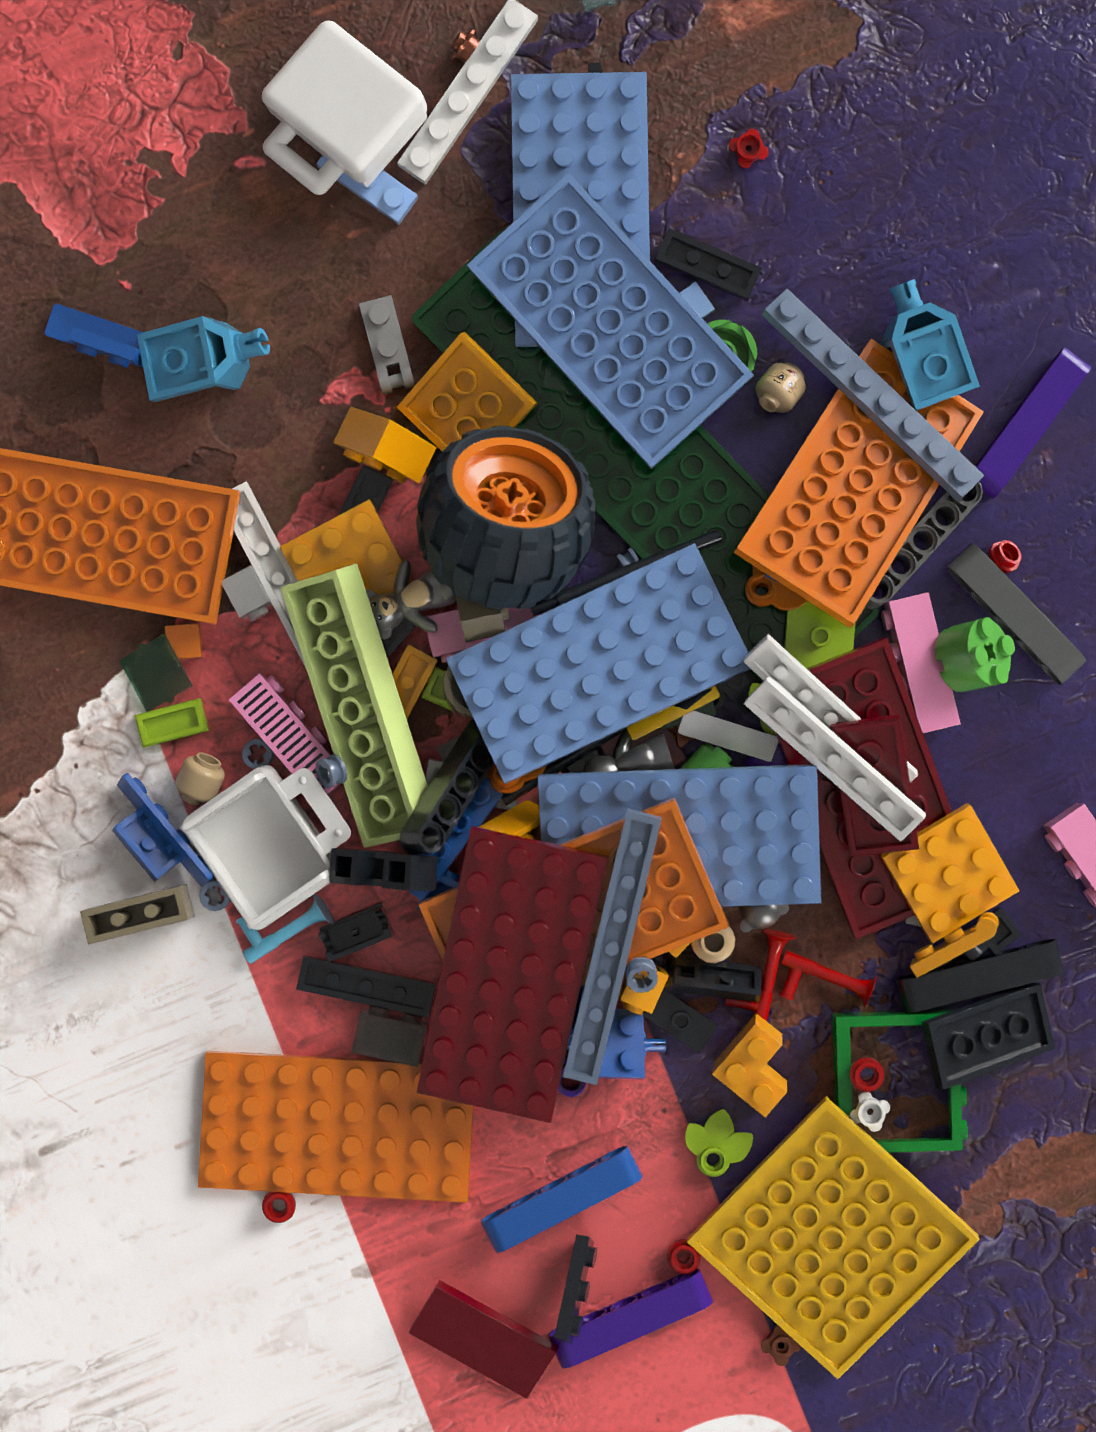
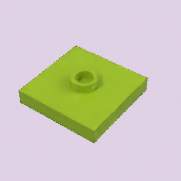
[784,601,855,668]

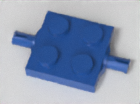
[567,1009,666,1080]

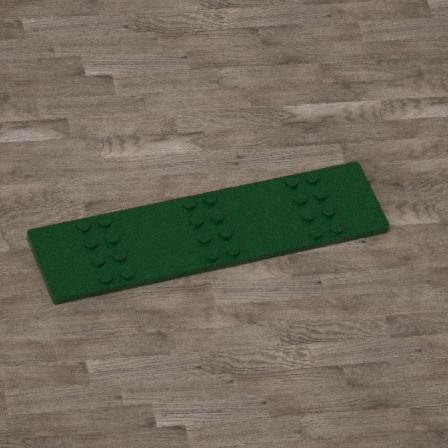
[412,227,879,682]

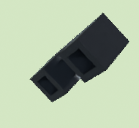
[329,848,438,891]

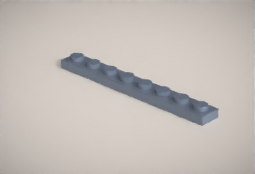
[762,289,984,502]
[563,809,662,1085]

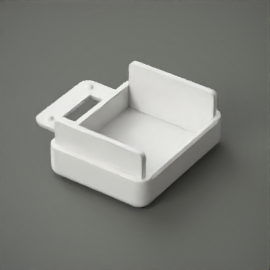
[262,20,427,195]
[180,765,351,930]

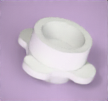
[850,1092,890,1132]

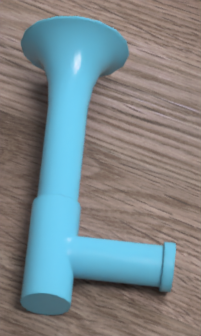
[236,894,334,964]

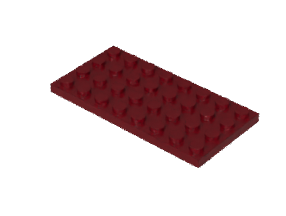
[775,637,952,939]
[416,826,609,1123]

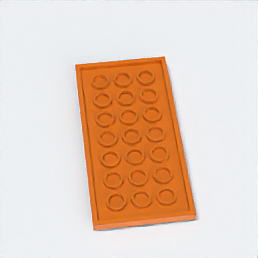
[734,339,984,628]
[0,448,241,625]
[418,798,729,987]
[198,1050,474,1203]

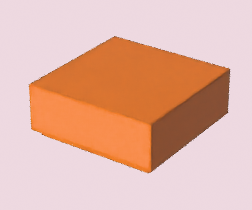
[165,623,203,660]

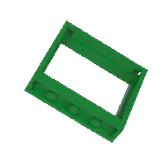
[832,1009,968,1153]

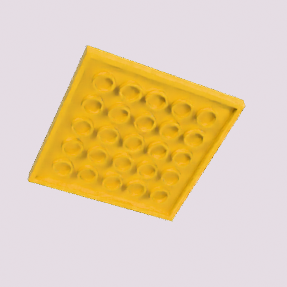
[687,1096,979,1379]

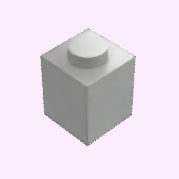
[222,566,272,621]

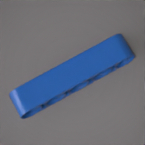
[481,1145,643,1253]

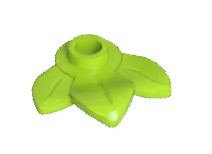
[685,1109,753,1177]

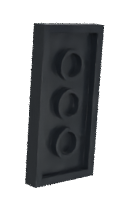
[921,982,1055,1090]

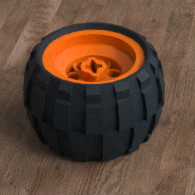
[416,426,595,610]

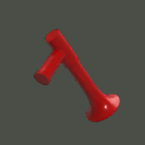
[725,929,796,1021]
[779,950,877,1008]

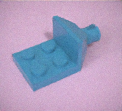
[880,279,980,411]
[137,316,270,402]

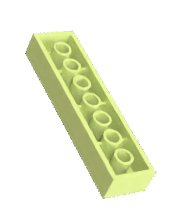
[280,564,428,848]

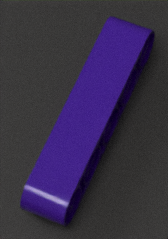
[975,347,1091,499]
[548,1269,713,1368]

